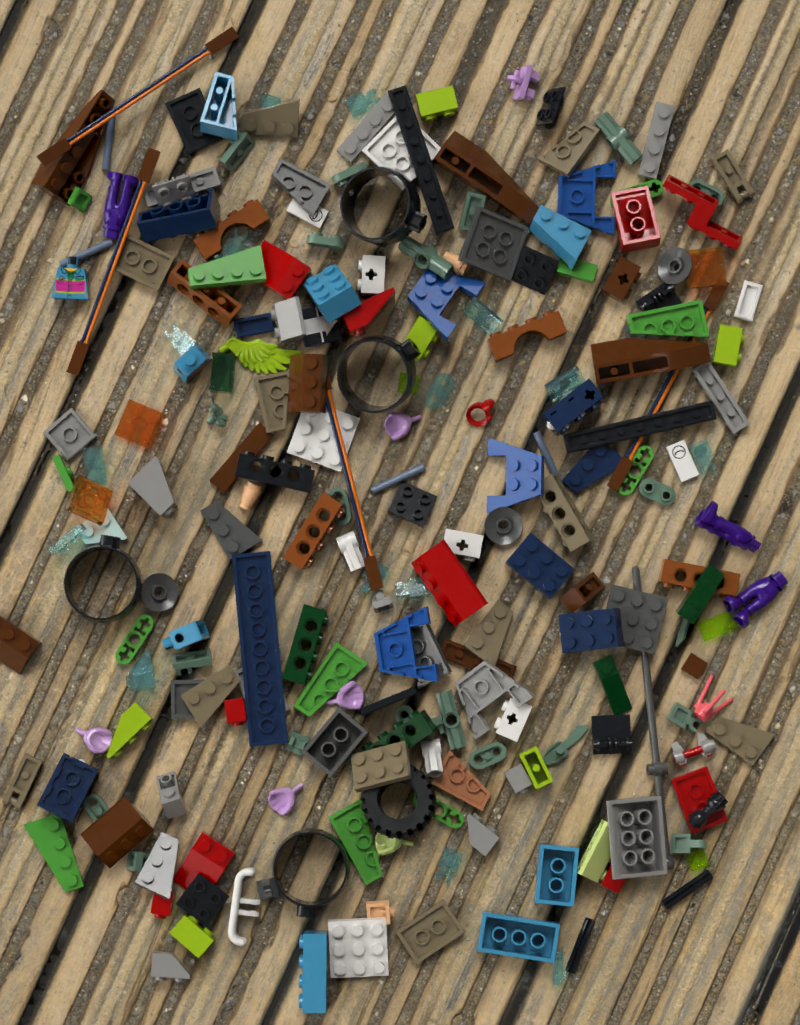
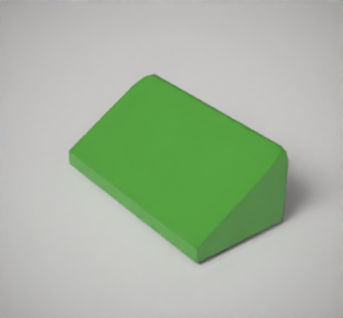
[556,258,598,284]

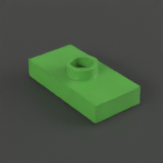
[52,454,77,493]

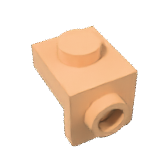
[366,900,394,925]

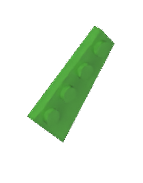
[187,245,267,289]
[626,299,710,338]
[294,642,368,717]
[328,799,383,885]
[24,815,85,892]

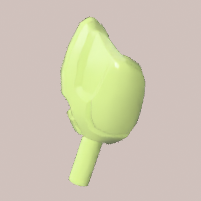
[374,832,414,855]

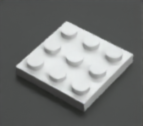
[362,116,441,191]
[287,406,360,472]
[328,917,389,978]

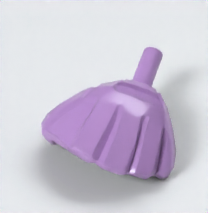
[384,412,422,440]
[326,681,364,710]
[75,727,113,754]
[268,783,304,816]

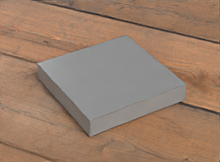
[43,408,97,462]

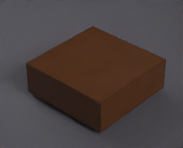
[681,653,708,679]

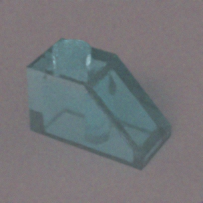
[126,650,156,691]

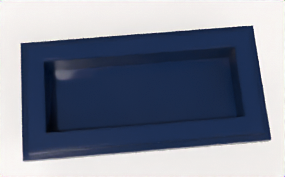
[234,313,274,338]

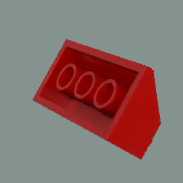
[411,540,488,627]

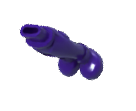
[103,171,139,240]
[695,501,761,553]
[723,571,788,628]

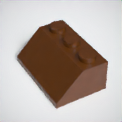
[288,354,328,413]
[0,615,42,674]
[81,796,154,868]

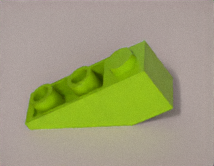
[107,702,153,759]

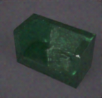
[209,352,236,394]

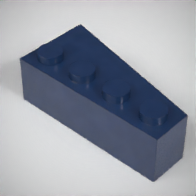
[137,188,220,242]

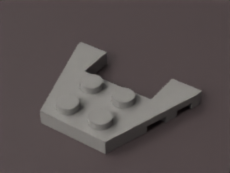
[455,660,535,740]

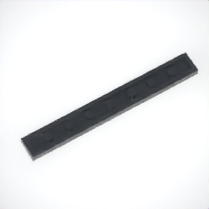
[388,85,454,235]
[563,400,717,454]

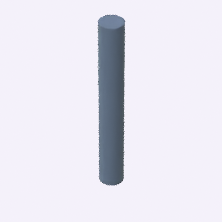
[102,117,115,171]
[59,238,114,268]
[533,431,563,483]
[371,463,426,494]

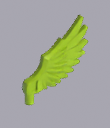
[218,337,301,375]

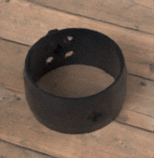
[340,166,427,246]
[337,335,421,414]
[63,535,143,623]
[272,828,350,918]

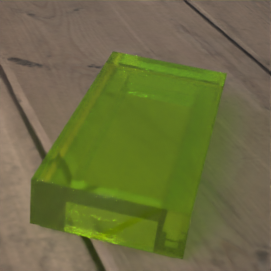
[697,611,740,642]

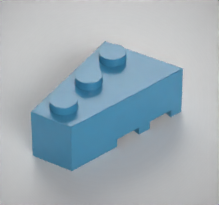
[200,72,237,141]
[529,205,592,270]

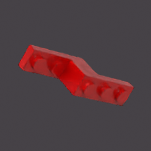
[662,174,743,250]

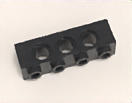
[234,451,315,493]

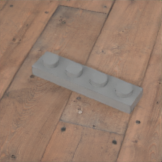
[337,93,395,163]
[637,102,675,179]
[144,167,221,208]
[691,362,750,434]

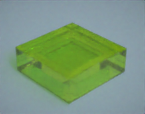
[398,372,419,394]
[685,849,709,872]

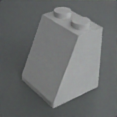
[128,456,177,518]

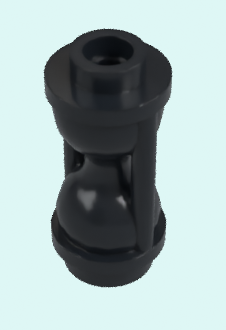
[688,791,728,830]

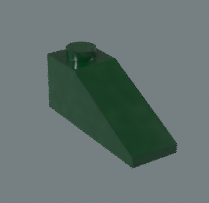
[676,563,725,624]
[592,655,632,715]

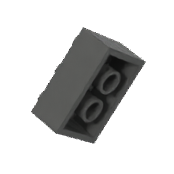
[302,707,371,778]

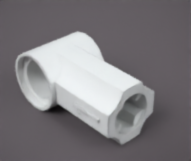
[335,531,365,572]
[420,738,443,778]

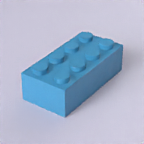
[477,910,560,963]
[299,930,328,1013]

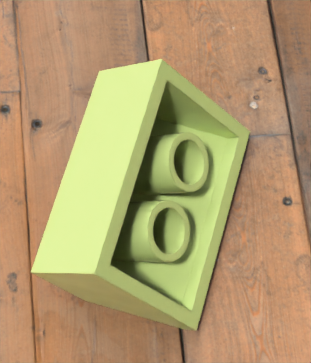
[577,819,611,883]

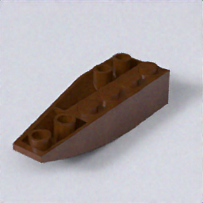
[32,90,115,206]
[434,131,539,224]
[591,338,711,384]

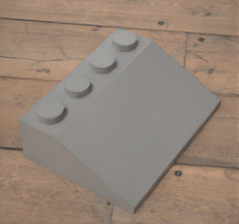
[606,796,668,880]

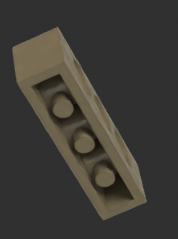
[536,472,594,552]

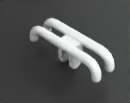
[228,867,261,946]

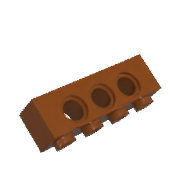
[167,259,242,328]
[283,492,345,570]
[659,559,740,599]

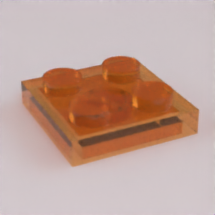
[686,247,726,289]
[114,399,165,449]
[66,475,113,526]

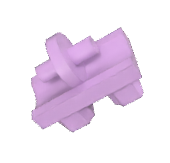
[507,64,540,101]

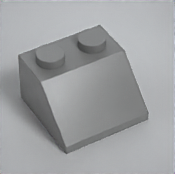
[270,296,306,344]

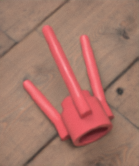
[693,674,733,722]

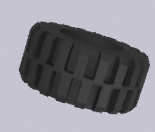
[361,765,436,839]

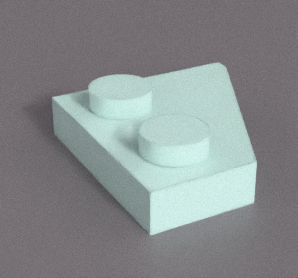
[75,507,128,545]

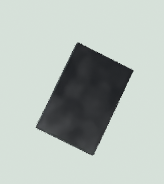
[165,88,223,156]
[360,687,417,715]

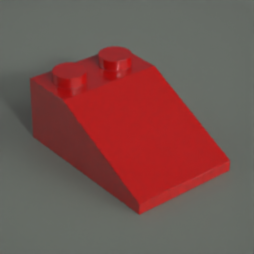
[611,185,661,253]
[261,240,312,300]
[342,287,395,338]
[173,831,236,889]

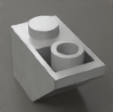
[157,771,186,819]
[466,813,499,856]
[151,951,191,982]

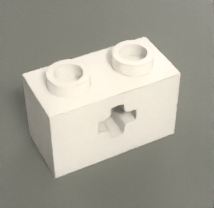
[357,255,386,296]
[444,529,484,562]
[493,697,532,742]

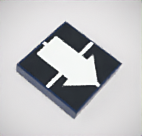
[301,306,342,348]

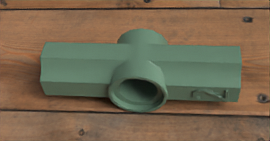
[594,111,643,166]
[398,236,454,279]
[436,689,467,750]

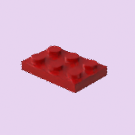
[670,766,728,834]

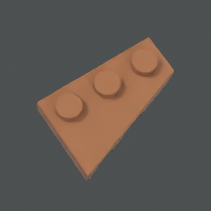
[431,749,491,811]

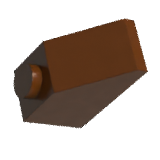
[560,572,605,613]

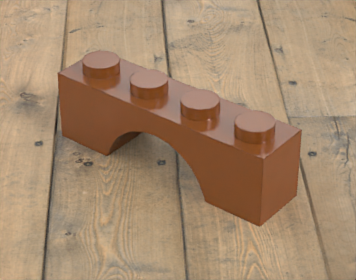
[193,199,271,262]
[487,310,567,362]

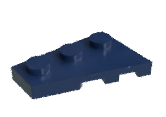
[562,445,622,493]

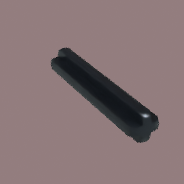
[662,870,713,909]
[566,917,595,974]

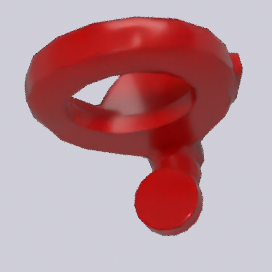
[466,399,495,427]

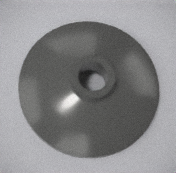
[658,247,693,285]
[484,507,523,545]
[140,573,178,612]

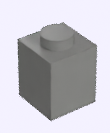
[504,763,532,795]

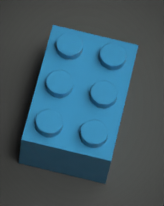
[303,264,362,323]
[534,843,579,907]

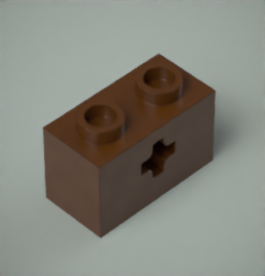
[601,256,641,303]

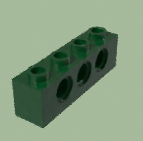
[282,604,329,685]
[362,709,437,752]

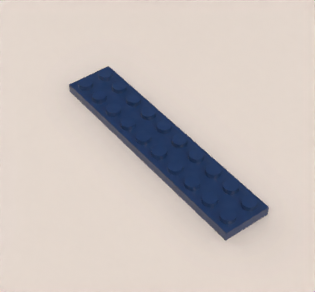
[232,551,288,747]

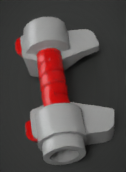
[671,733,717,767]

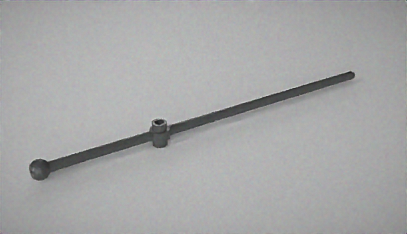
[632,566,675,870]

